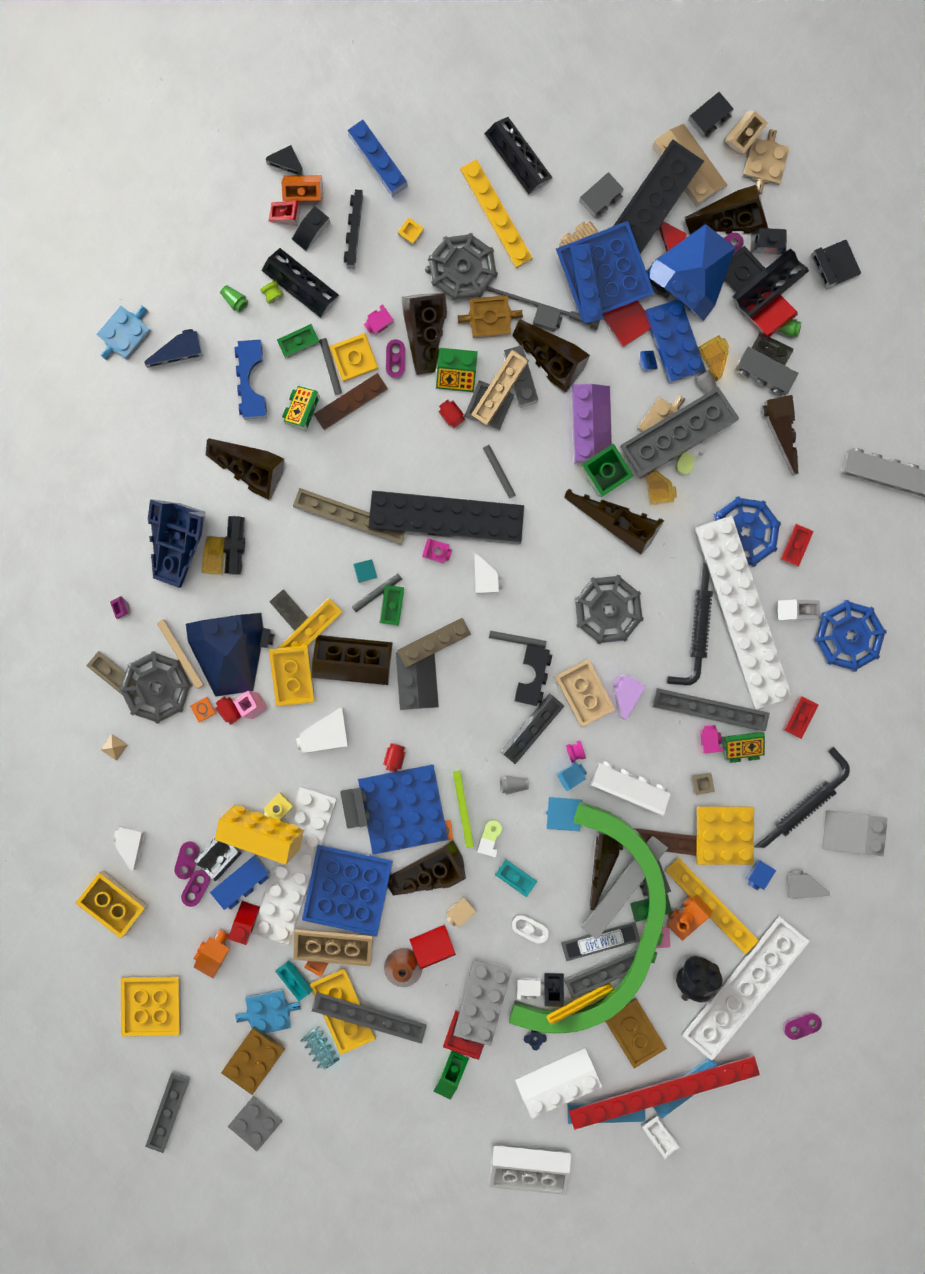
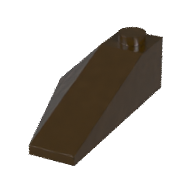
[684,185,768,235]
[402,293,447,375]
[512,319,590,392]
[205,438,284,500]
[589,832,623,910]
[388,840,466,896]

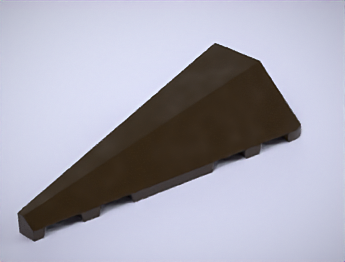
[564,489,664,555]

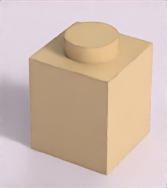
[446,896,477,927]

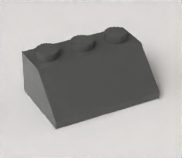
[396,652,439,710]

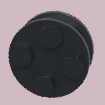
[676,956,723,1003]

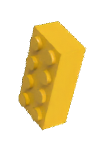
[215,805,304,865]

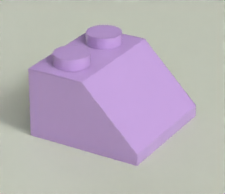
[613,675,646,720]

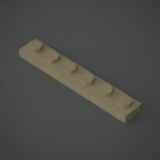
[293,488,406,545]

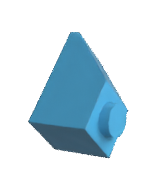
[556,762,587,791]

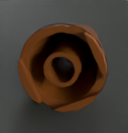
[384,948,423,987]

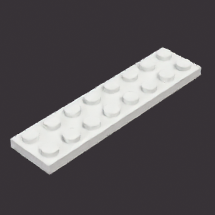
[252,787,337,945]
[682,916,810,1061]

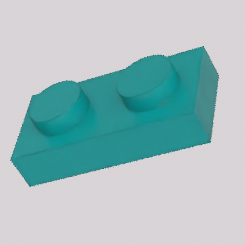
[495,859,537,897]
[275,961,313,1001]

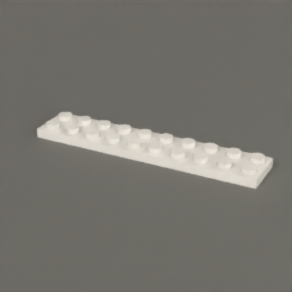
[695,515,792,710]

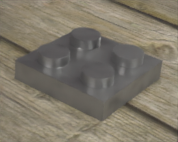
[228,1096,282,1151]

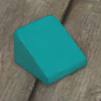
[353,559,377,583]

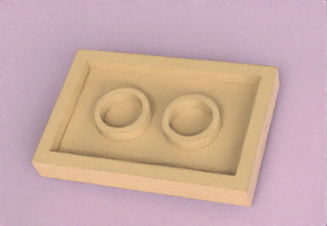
[555,659,616,727]

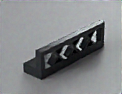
[484,117,553,194]
[261,248,339,318]
[732,248,809,319]

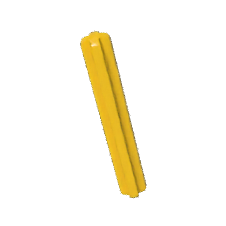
[547,983,614,1025]

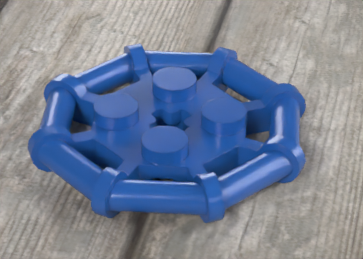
[714,496,781,567]
[815,600,887,672]

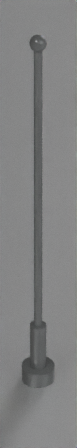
[425,266,600,331]

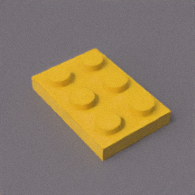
[269,645,314,706]

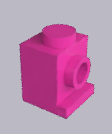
[363,304,394,336]
[422,538,452,564]
[700,725,723,753]

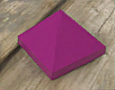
[110,596,129,619]

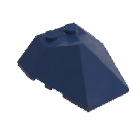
[148,499,205,588]
[185,613,264,697]

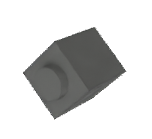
[533,304,563,332]

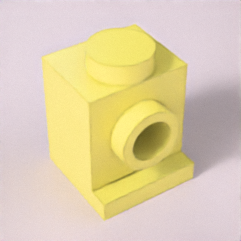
[263,792,294,820]

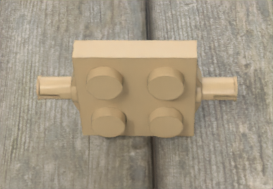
[743,129,789,194]
[637,395,686,432]

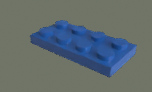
[645,300,706,383]

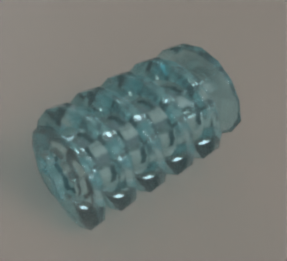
[300,1026,340,1070]

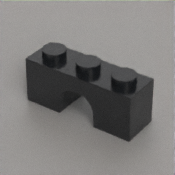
[514,645,552,706]

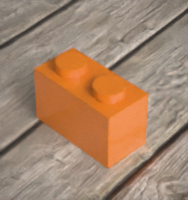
[281,175,323,201]

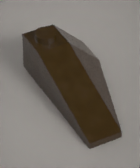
[762,395,799,476]

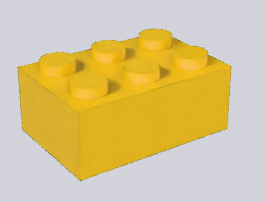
[75,871,148,939]

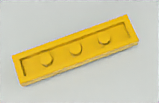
[277,598,343,648]

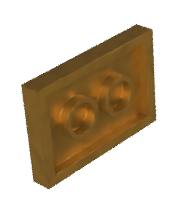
[605,998,667,1069]
[221,1026,285,1095]

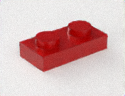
[780,524,814,567]
[784,696,819,739]

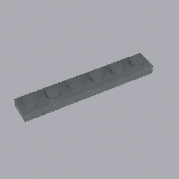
[653,688,770,731]
[311,992,427,1044]

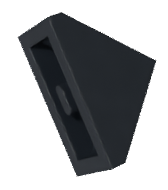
[266,145,304,175]
[544,973,564,1007]

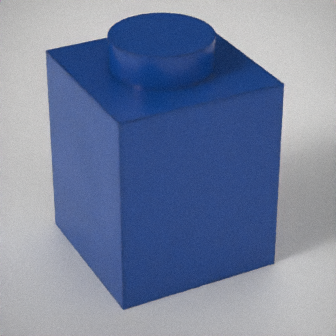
[745,859,776,891]

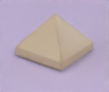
[101,734,127,761]

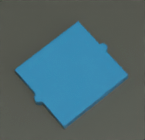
[546,797,582,831]

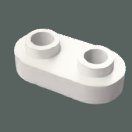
[512,915,549,944]

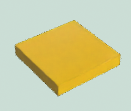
[329,333,379,383]

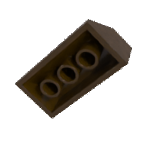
[312,635,393,685]

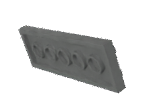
[620,387,739,479]

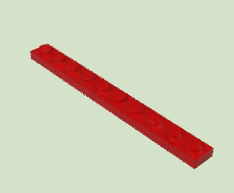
[569,1055,760,1130]

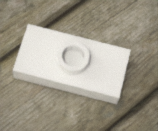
[641,1115,680,1159]

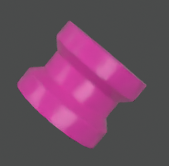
[566,741,586,763]

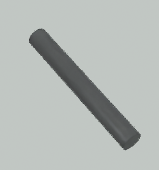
[319,338,342,395]
[483,445,516,499]
[351,573,402,612]
[489,631,547,648]

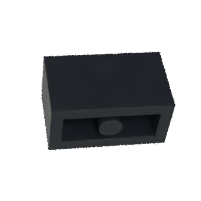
[688,92,734,138]

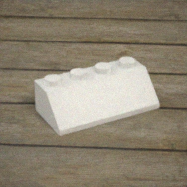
[590,761,670,816]
[515,1048,602,1119]
[489,1146,571,1195]

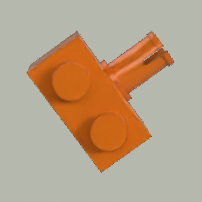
[666,894,713,941]
[193,930,230,978]

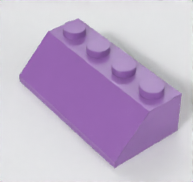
[572,384,612,464]

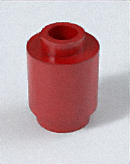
[438,399,466,429]
[215,696,242,725]
[383,743,406,772]

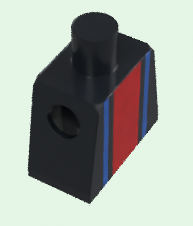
[750,228,787,254]

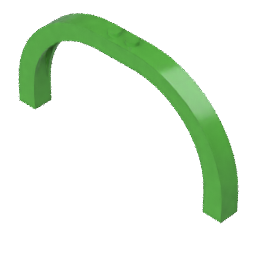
[509,801,666,1034]

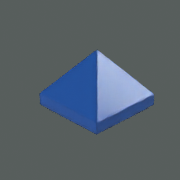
[639,350,658,370]

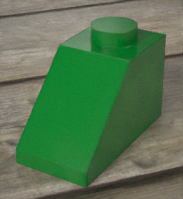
[433,1051,469,1100]

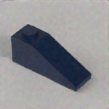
[144,329,203,368]

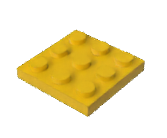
[696,806,754,865]
[121,976,180,1036]

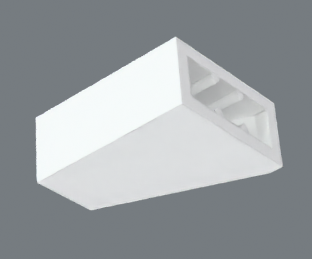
[296,708,348,753]

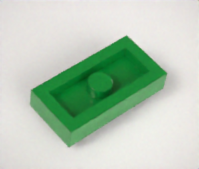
[277,324,319,358]
[379,585,404,626]
[630,894,672,922]

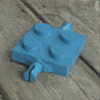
[96,305,151,360]
[235,989,301,1033]

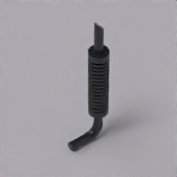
[667,561,713,686]
[755,747,850,848]

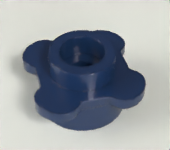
[524,1030,547,1051]

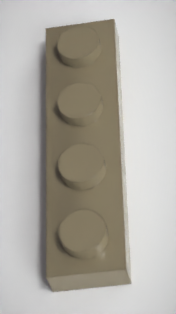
[397,617,471,667]

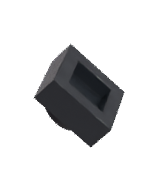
[260,628,275,649]

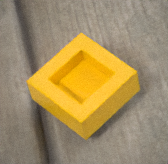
[397,217,424,245]

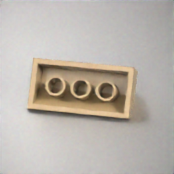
[653,123,727,208]
[293,929,373,966]

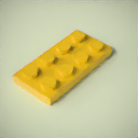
[309,968,376,1055]

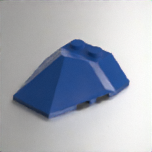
[646,224,735,321]

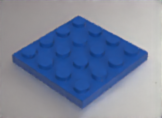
[556,221,654,321]
[358,764,448,855]
[302,845,393,937]

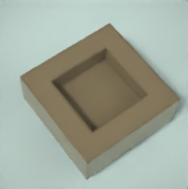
[692,773,715,795]

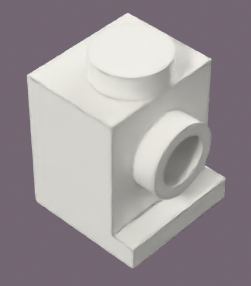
[517,978,544,1000]

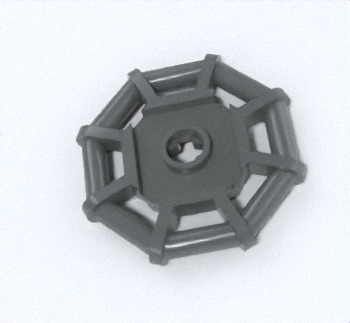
[427,233,498,301]
[574,574,644,644]
[119,651,192,724]

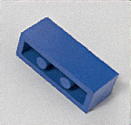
[210,854,270,910]

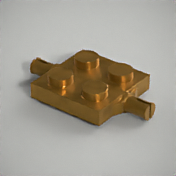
[457,295,523,338]

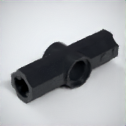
[224,516,245,575]

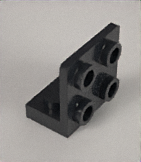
[811,240,861,289]

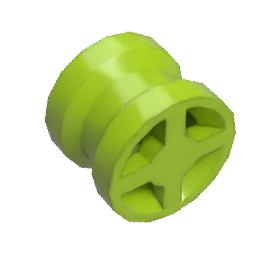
[260,281,284,304]

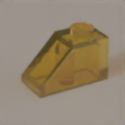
[698,335,729,382]
[646,470,677,505]
[201,536,225,576]

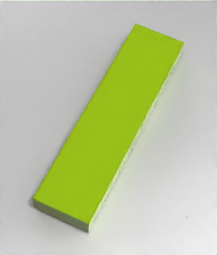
[453,770,474,848]

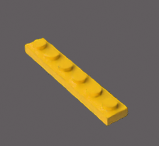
[460,159,533,268]
[664,857,759,954]

